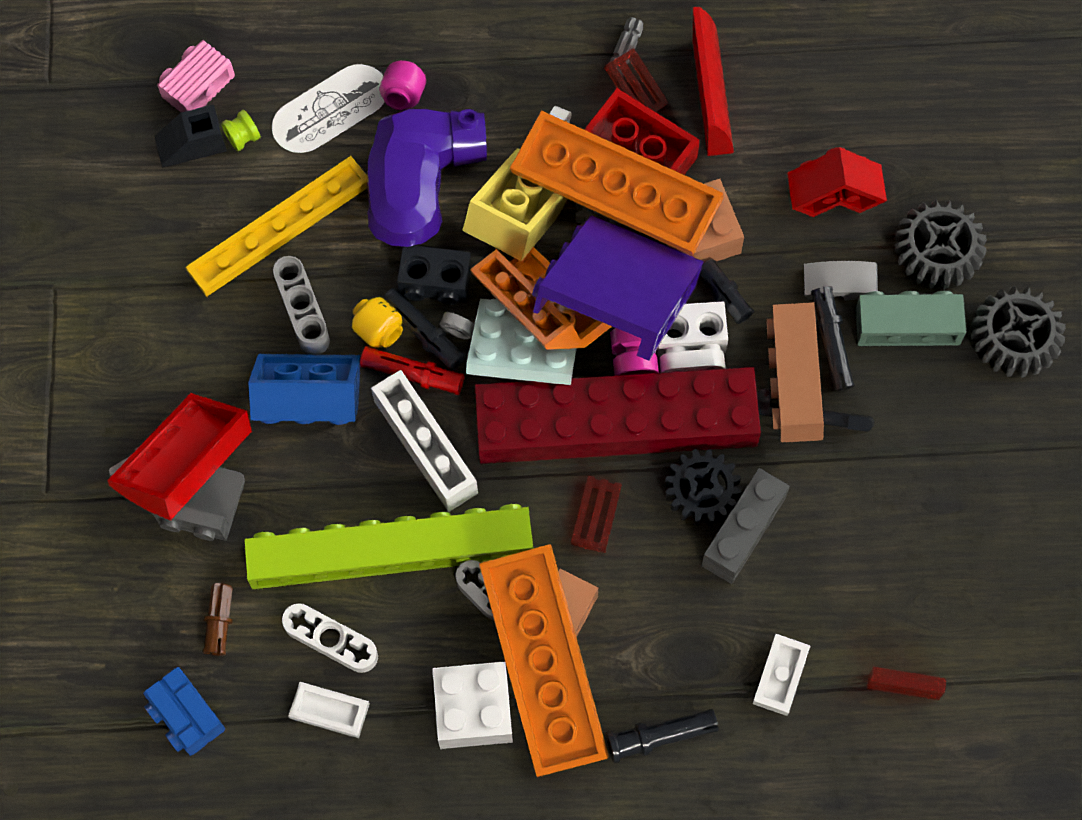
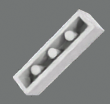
[371,370,478,512]

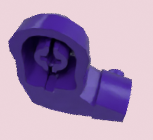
[367,109,487,247]

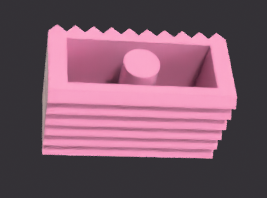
[157,40,235,113]

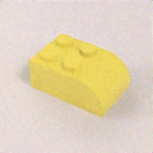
[463,148,567,261]

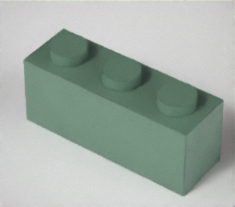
[855,291,966,346]

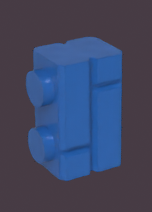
[143,667,226,756]

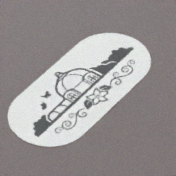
[272,64,385,153]

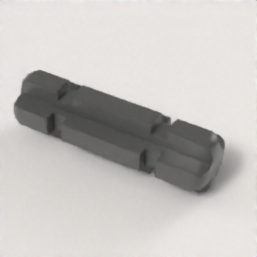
[607,17,644,78]

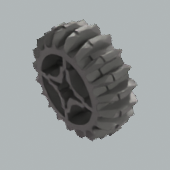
[894,199,987,290]
[971,286,1066,378]

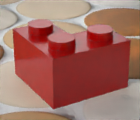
[787,147,887,217]

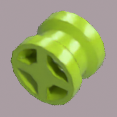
[221,110,261,151]

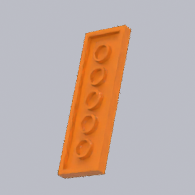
[510,111,724,256]
[479,544,609,777]

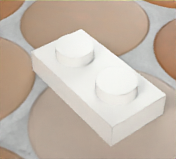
[753,634,810,716]

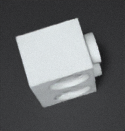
[657,301,728,357]

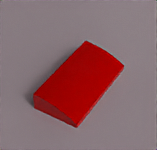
[692,7,734,156]
[107,393,252,520]

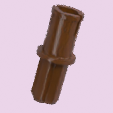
[202,583,233,656]

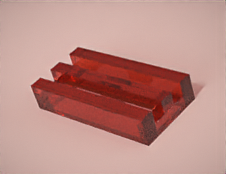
[604,48,669,112]
[571,476,622,553]
[867,667,946,700]

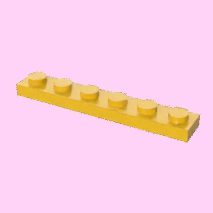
[186,156,368,297]

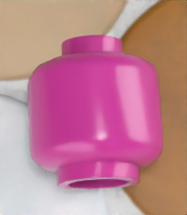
[379,60,426,110]

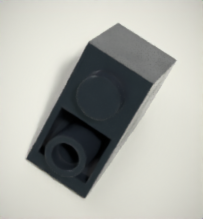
[154,104,227,168]

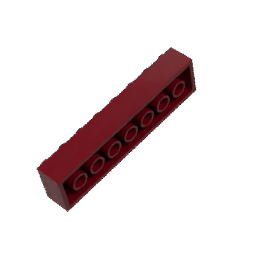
[475,367,761,464]

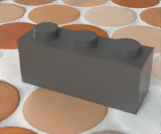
[702,468,790,584]

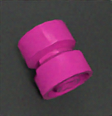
[610,328,659,376]

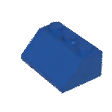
[248,354,361,425]

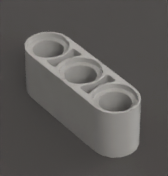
[273,256,330,355]

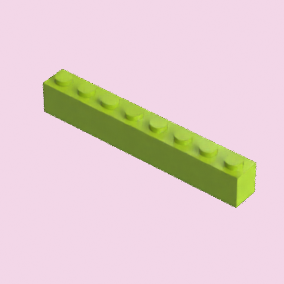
[245,504,533,589]

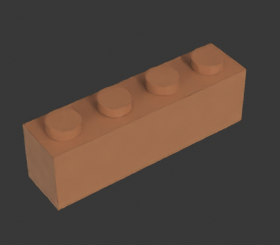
[766,302,824,442]

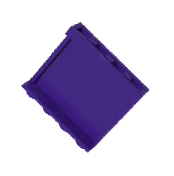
[532,215,704,361]

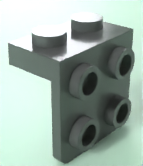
[152,467,245,541]

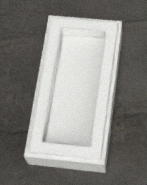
[288,682,370,738]

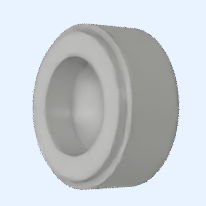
[439,312,475,339]

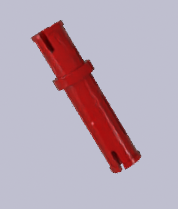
[360,346,465,395]

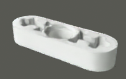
[282,604,378,673]

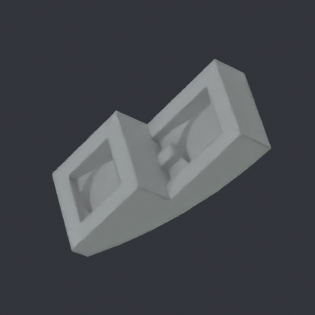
[804,261,878,301]

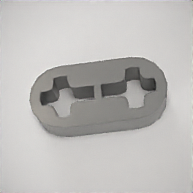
[456,560,494,620]

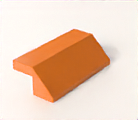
[470,247,612,350]

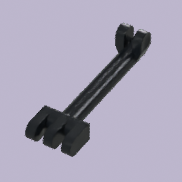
[757,388,875,431]

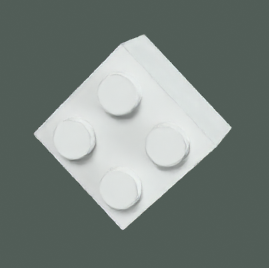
[433,662,513,749]

